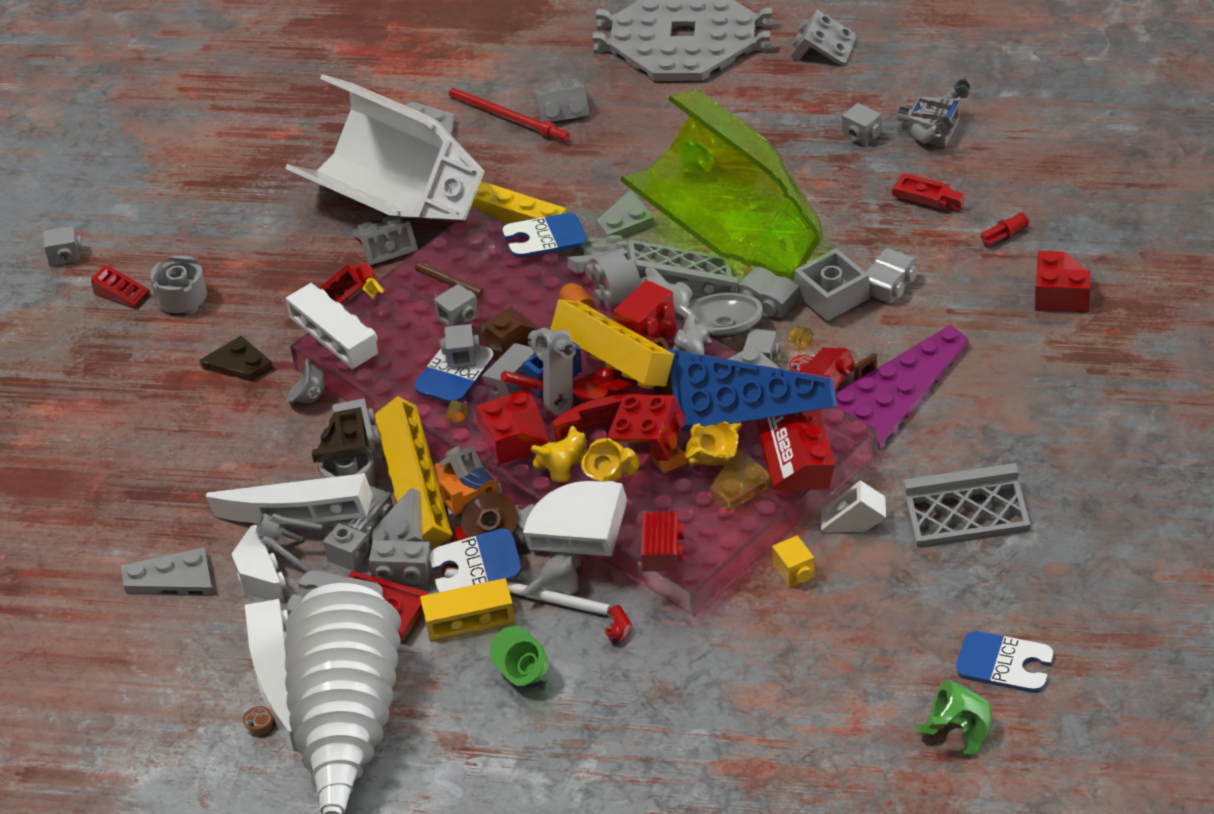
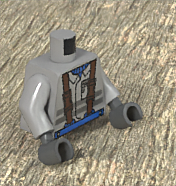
[897,78,970,148]

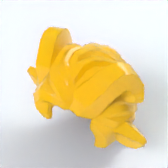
[685,421,742,466]

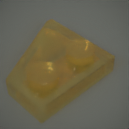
[710,447,772,512]

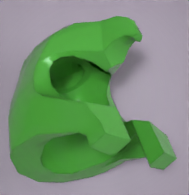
[916,680,992,756]

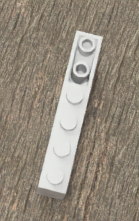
[206,473,373,524]
[245,599,297,751]

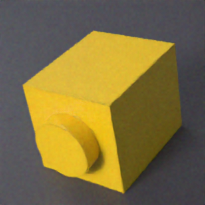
[772,535,815,588]

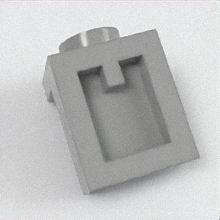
[439,446,484,479]

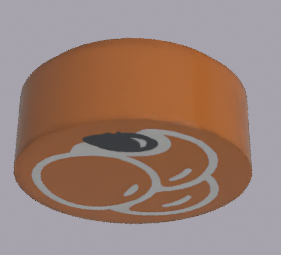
[243,706,274,736]

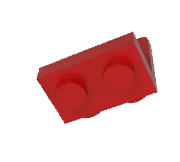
[608,395,686,461]

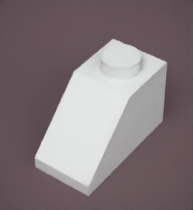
[821,480,886,533]

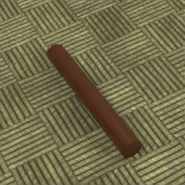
[415,262,484,298]

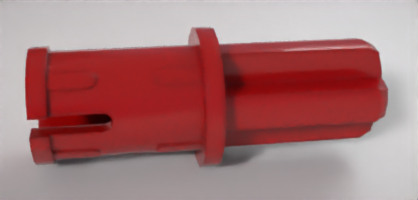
[980,212,1029,246]

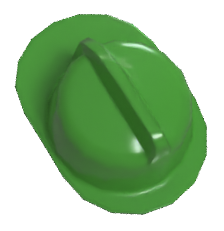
[490,626,549,686]

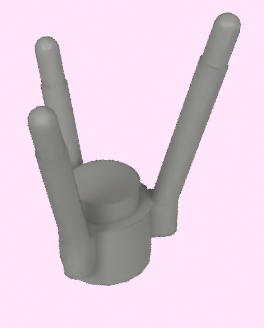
[255,513,323,573]

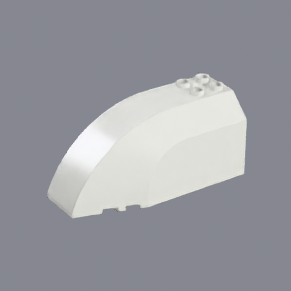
[285,74,485,220]

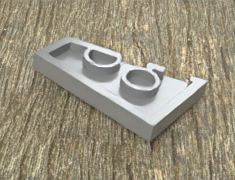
[121,547,214,595]

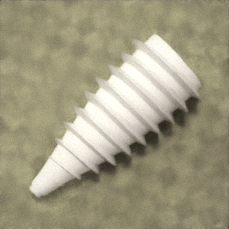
[285,583,401,814]

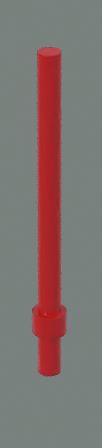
[449,87,570,142]

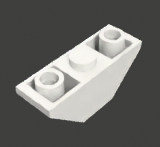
[232,525,287,602]

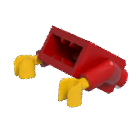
[319,263,384,309]

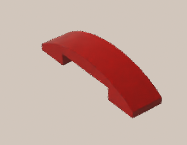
[553,393,654,442]

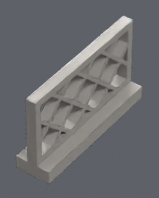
[626,240,738,299]
[903,463,1031,546]

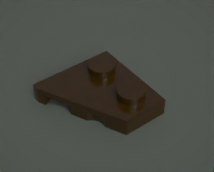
[200,336,273,382]
[312,409,367,463]

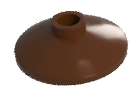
[462,492,518,538]

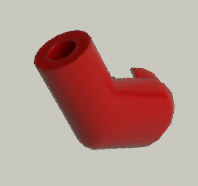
[605,605,632,643]

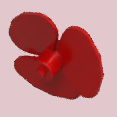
[573,367,638,401]

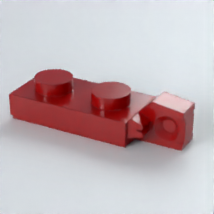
[892,173,964,212]

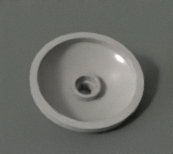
[683,292,763,338]

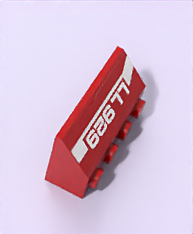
[755,410,835,490]

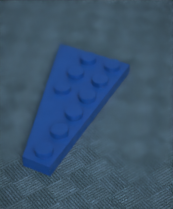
[667,349,837,432]

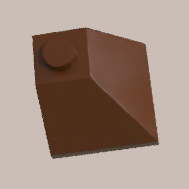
[472,306,540,358]

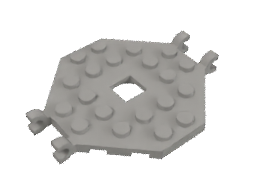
[592,0,773,81]

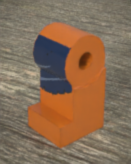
[440,467,499,516]

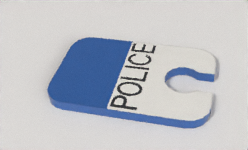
[503,213,587,258]
[414,345,494,404]
[430,529,522,592]
[956,631,1053,692]

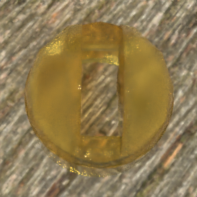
[789,326,813,349]
[445,399,467,423]

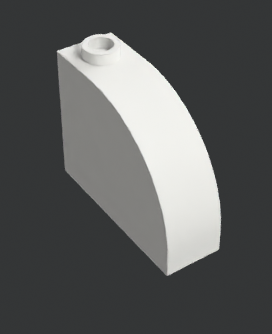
[523,481,627,556]

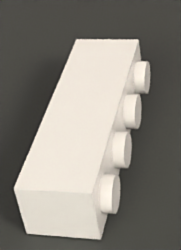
[286,283,378,369]

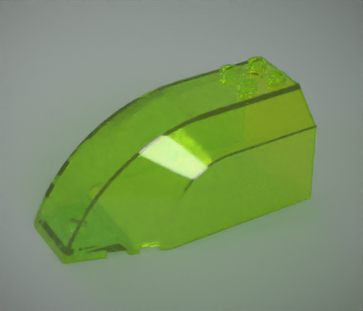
[620,89,823,281]

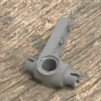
[528,328,576,416]

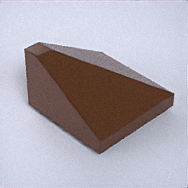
[854,353,877,382]

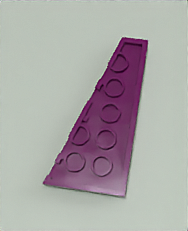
[829,324,969,450]

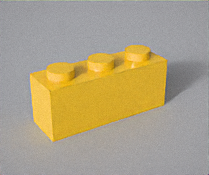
[420,578,515,641]

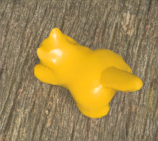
[531,426,589,482]

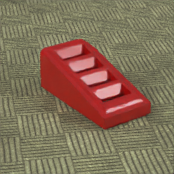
[91,265,150,308]

